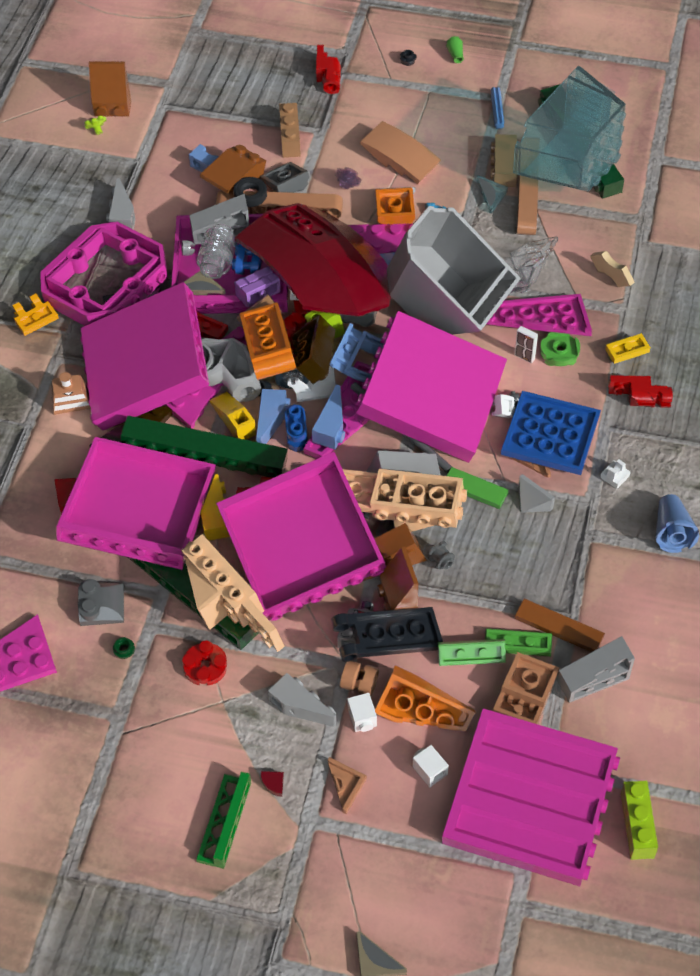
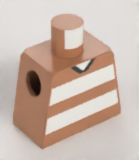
[52,372,91,415]

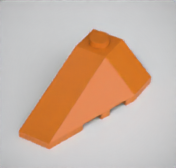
[375,665,476,732]

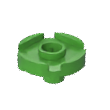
[540,332,580,366]

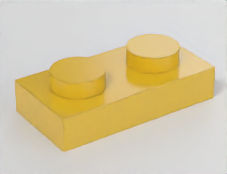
[605,333,651,364]

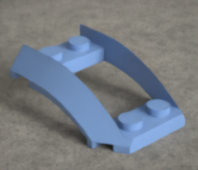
[330,323,383,382]

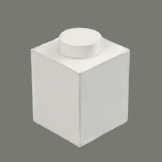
[347,693,377,732]
[413,745,449,788]

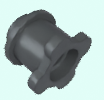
[428,541,455,569]

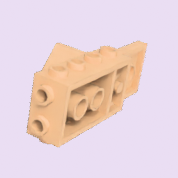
[343,469,467,531]
[182,534,285,652]

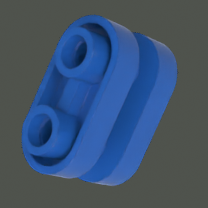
[232,244,262,275]
[285,404,308,452]

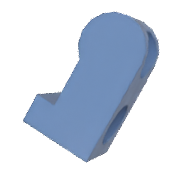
[189,144,219,172]

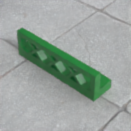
[196,772,251,869]

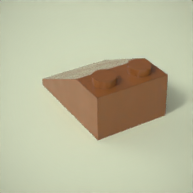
[89,61,131,117]
[200,145,266,194]
[377,547,418,611]

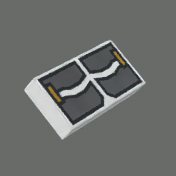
[515,326,538,364]

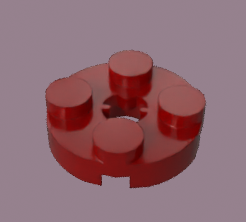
[182,640,227,686]

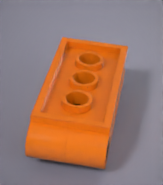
[240,302,297,380]

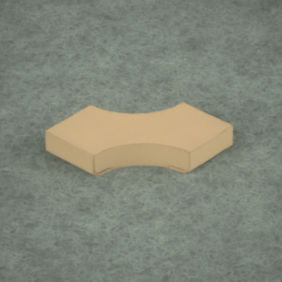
[590,251,634,287]

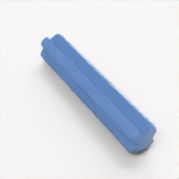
[491,87,504,129]

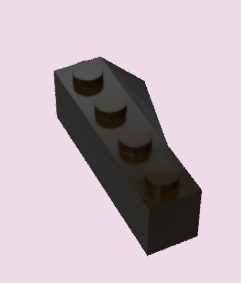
[291,314,336,384]

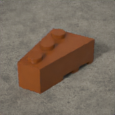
[363,523,427,581]

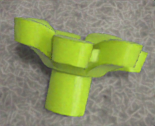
[84,116,107,135]

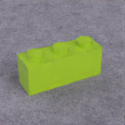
[621,781,658,860]

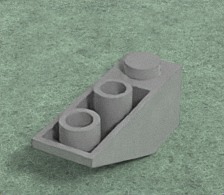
[106,178,136,230]
[268,673,336,727]

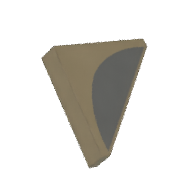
[184,270,225,295]
[357,932,407,976]

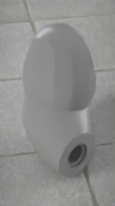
[201,338,261,402]

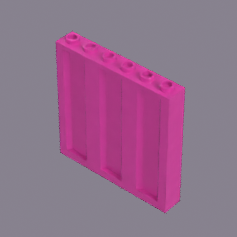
[442,708,620,887]

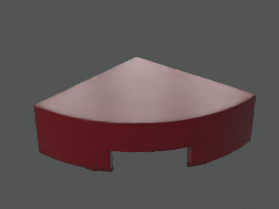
[261,771,284,797]

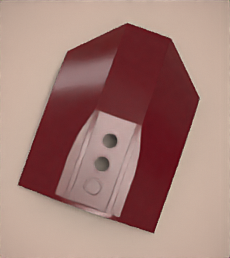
[235,203,391,316]

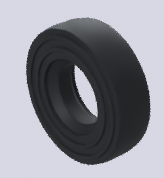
[234,177,267,207]

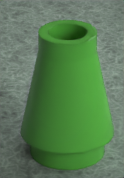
[446,36,464,63]

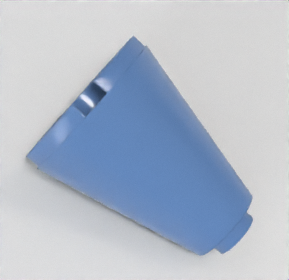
[656,494,699,553]

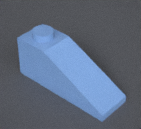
[312,384,345,450]
[256,389,290,444]

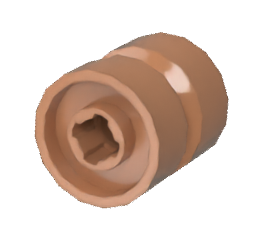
[340,661,379,696]

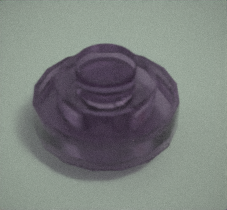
[335,167,362,189]

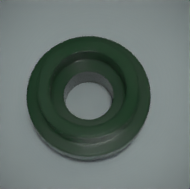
[113,637,135,659]

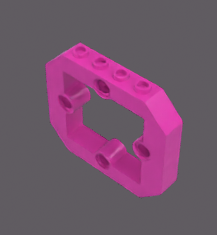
[40,222,168,326]

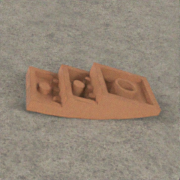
[360,121,441,185]
[493,652,560,724]

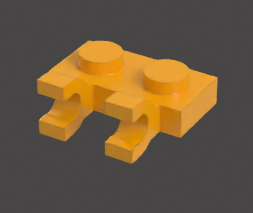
[12,294,59,336]

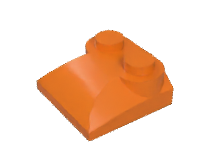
[375,188,415,224]

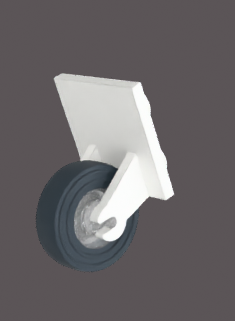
[275,359,336,402]

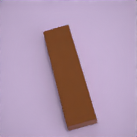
[515,598,605,652]

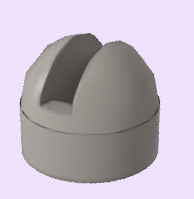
[181,240,195,256]

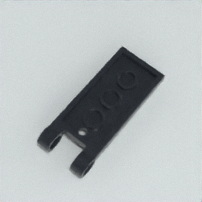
[331,607,443,662]

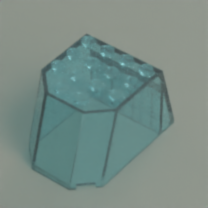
[513,66,626,191]

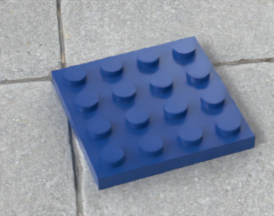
[501,391,601,475]

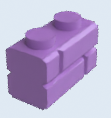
[234,267,281,307]

